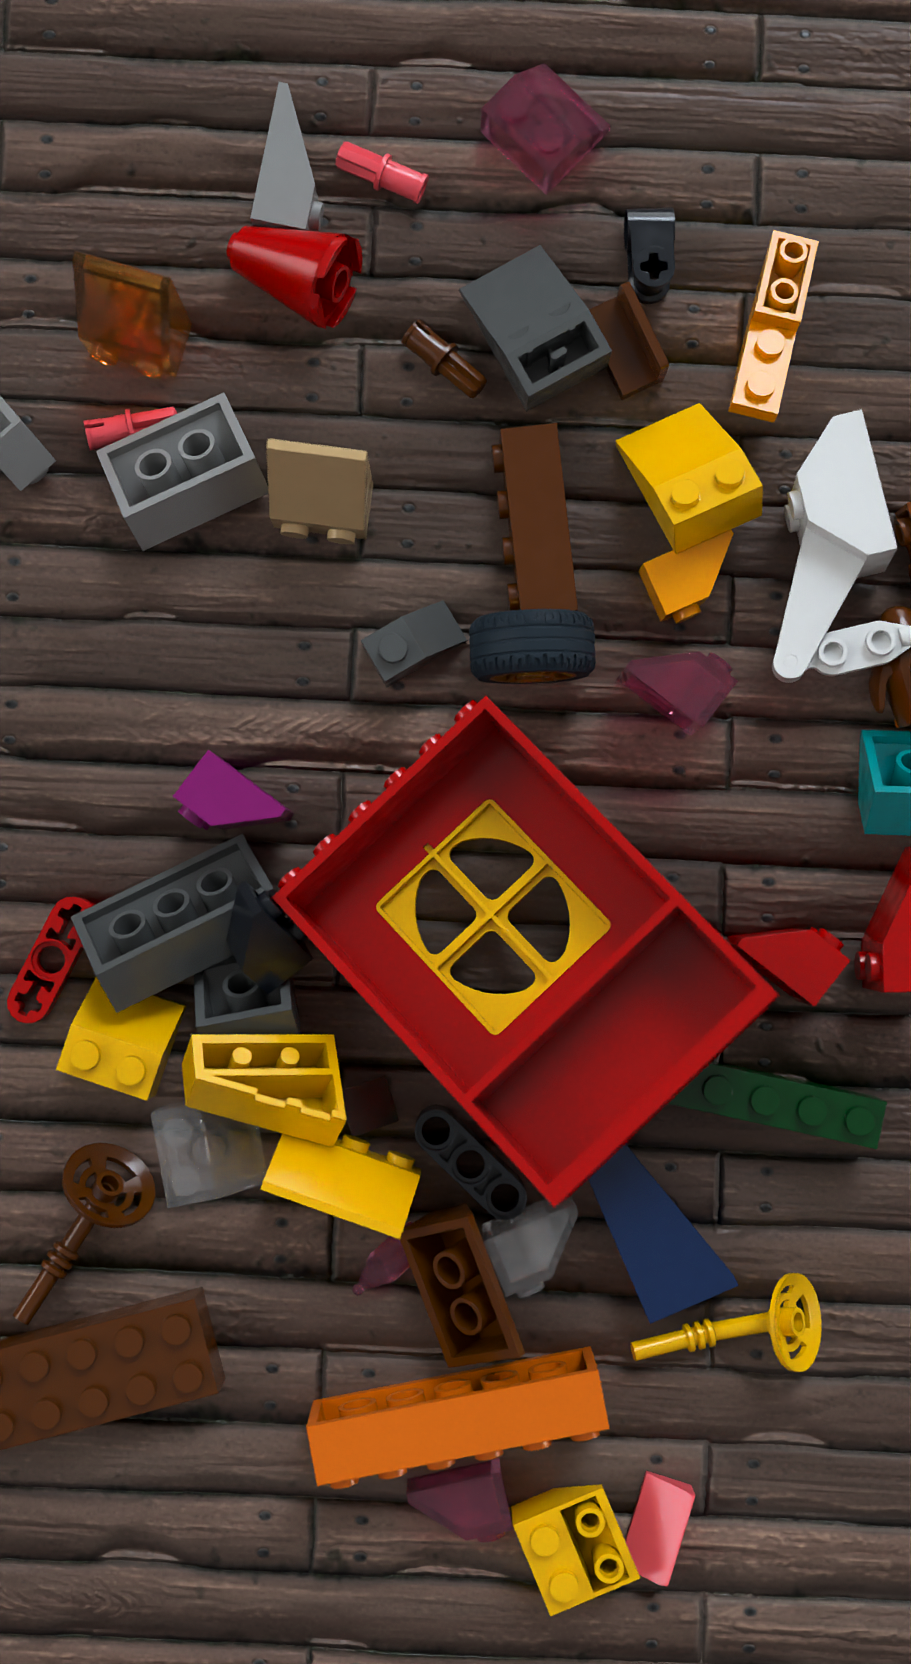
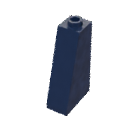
[588,1144,739,1324]

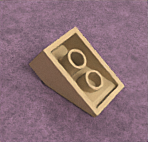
[266,439,373,544]

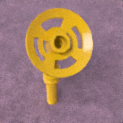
[630,1273,822,1372]

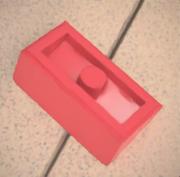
[625,1471,695,1587]

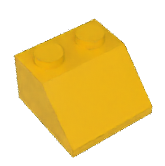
[56,977,186,1101]

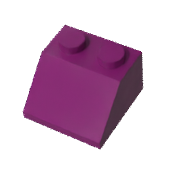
[172,750,294,830]

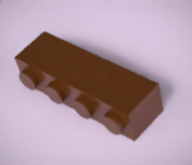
[491,423,578,611]

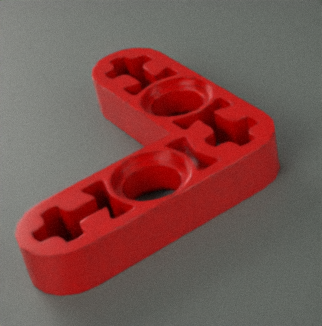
[7,897,96,1024]

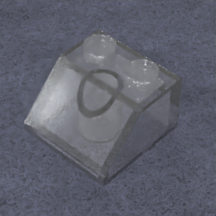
[150,1102,267,1208]
[482,1196,579,1298]

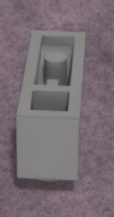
[250,82,324,231]

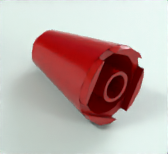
[227,225,362,329]

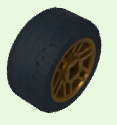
[469,609,596,684]

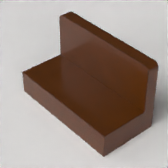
[589,281,669,400]

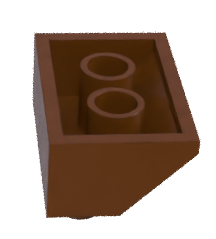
[400,1204,525,1368]

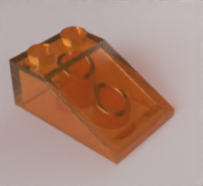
[73,251,192,379]

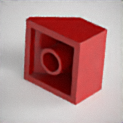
[726,927,851,1007]

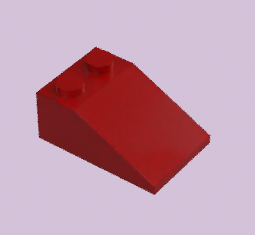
[854,846,911,993]

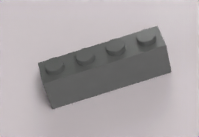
[71,834,286,1013]

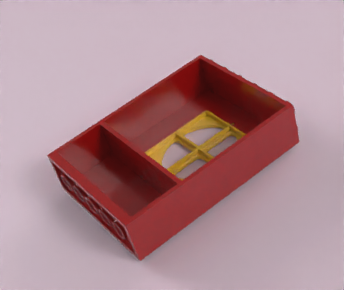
[272,695,778,1207]

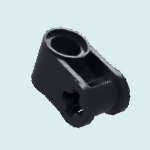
[624,207,675,304]

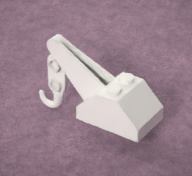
[772,409,911,683]

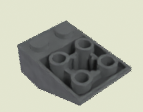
[459,245,612,412]

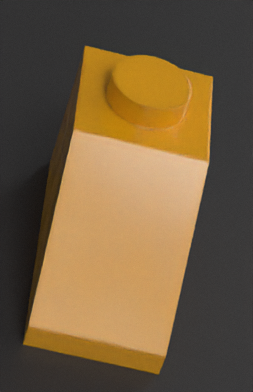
[638,529,733,624]

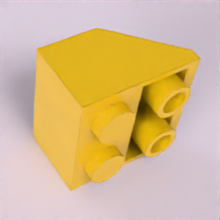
[511,1484,640,1617]

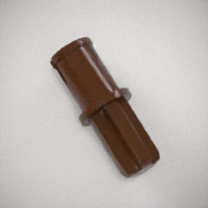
[401,320,487,398]

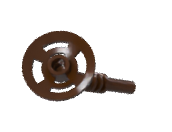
[12,1143,155,1325]

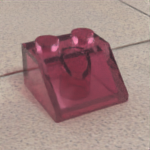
[480,63,611,195]
[616,651,738,736]

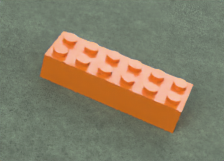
[306,1346,610,1489]

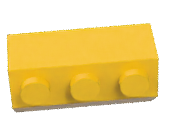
[260,1133,421,1239]

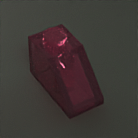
[406,1458,513,1543]

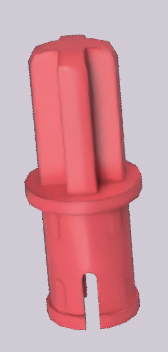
[335,142,429,204]
[84,407,177,451]

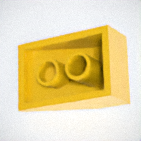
[615,403,763,554]

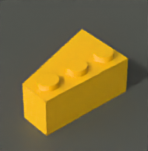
[182,1034,346,1147]

